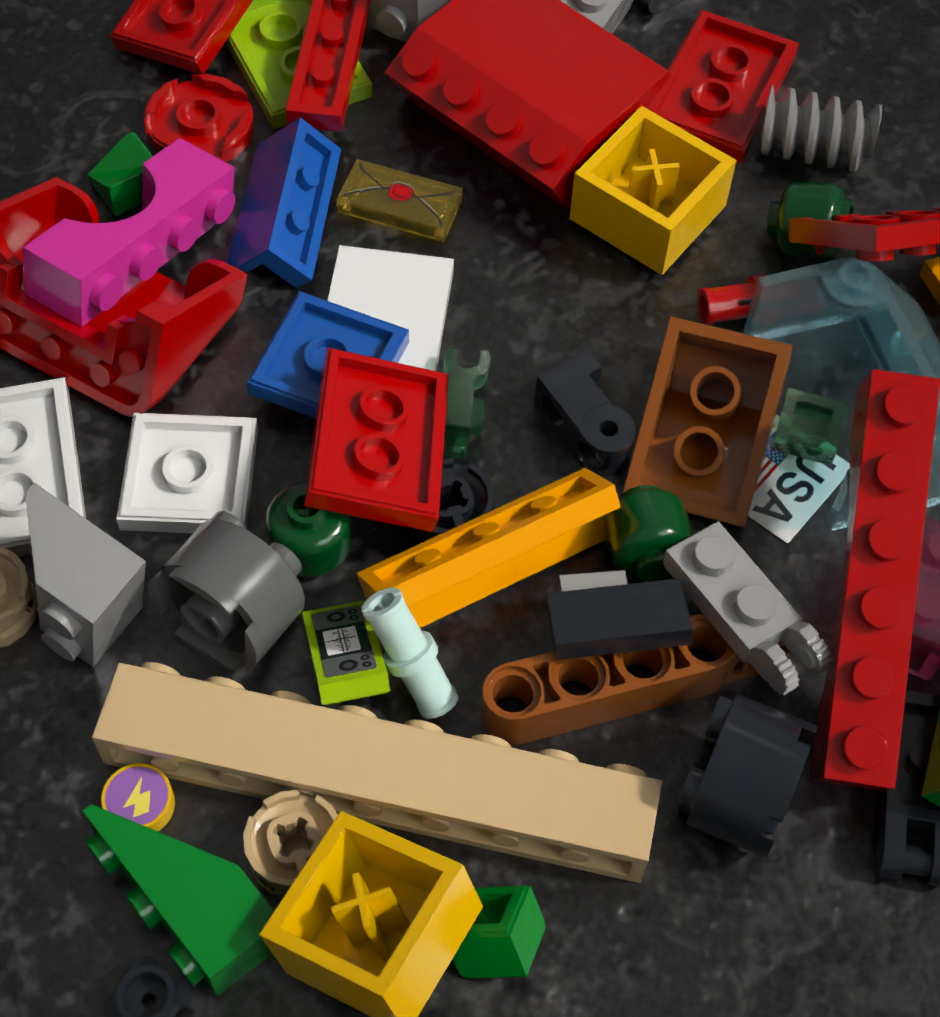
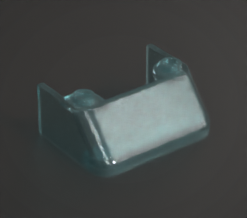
[743,258,940,531]

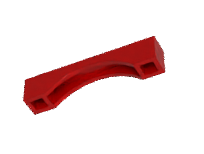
[810,369,940,790]

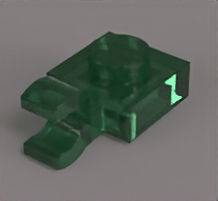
[443,346,491,459]

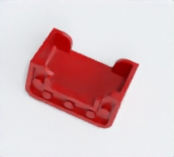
[0,177,248,417]

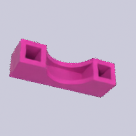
[22,138,235,327]

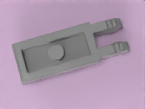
[663,521,833,695]

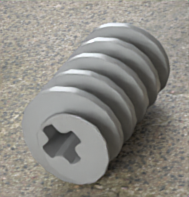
[759,84,882,173]

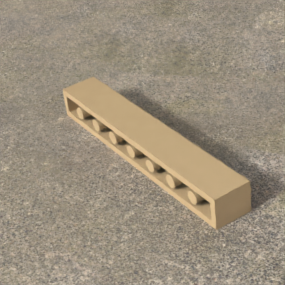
[92,662,662,883]

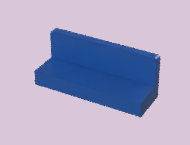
[227,117,341,288]

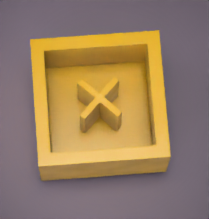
[569,106,737,275]
[259,811,483,1017]

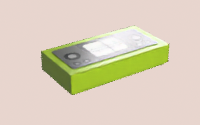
[302,600,390,705]

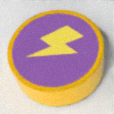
[101,763,175,831]

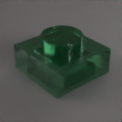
[771,387,848,466]

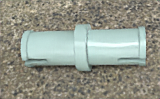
[362,587,458,719]

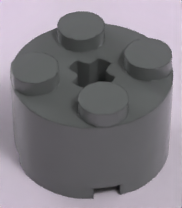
[148,511,305,671]

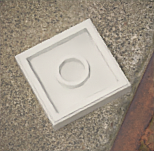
[116,413,258,533]

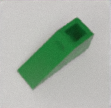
[83,804,274,997]

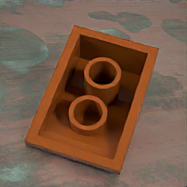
[623,316,793,528]

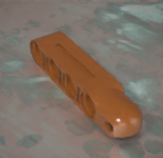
[481,614,790,746]

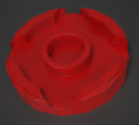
[144,74,255,162]

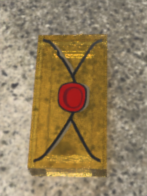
[337,159,463,242]

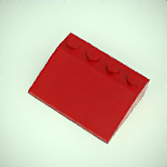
[384,0,671,211]

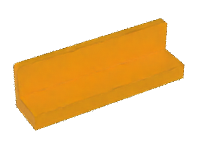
[356,468,621,628]

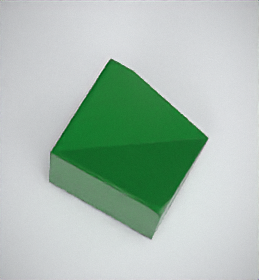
[87,132,153,217]
[453,885,546,978]

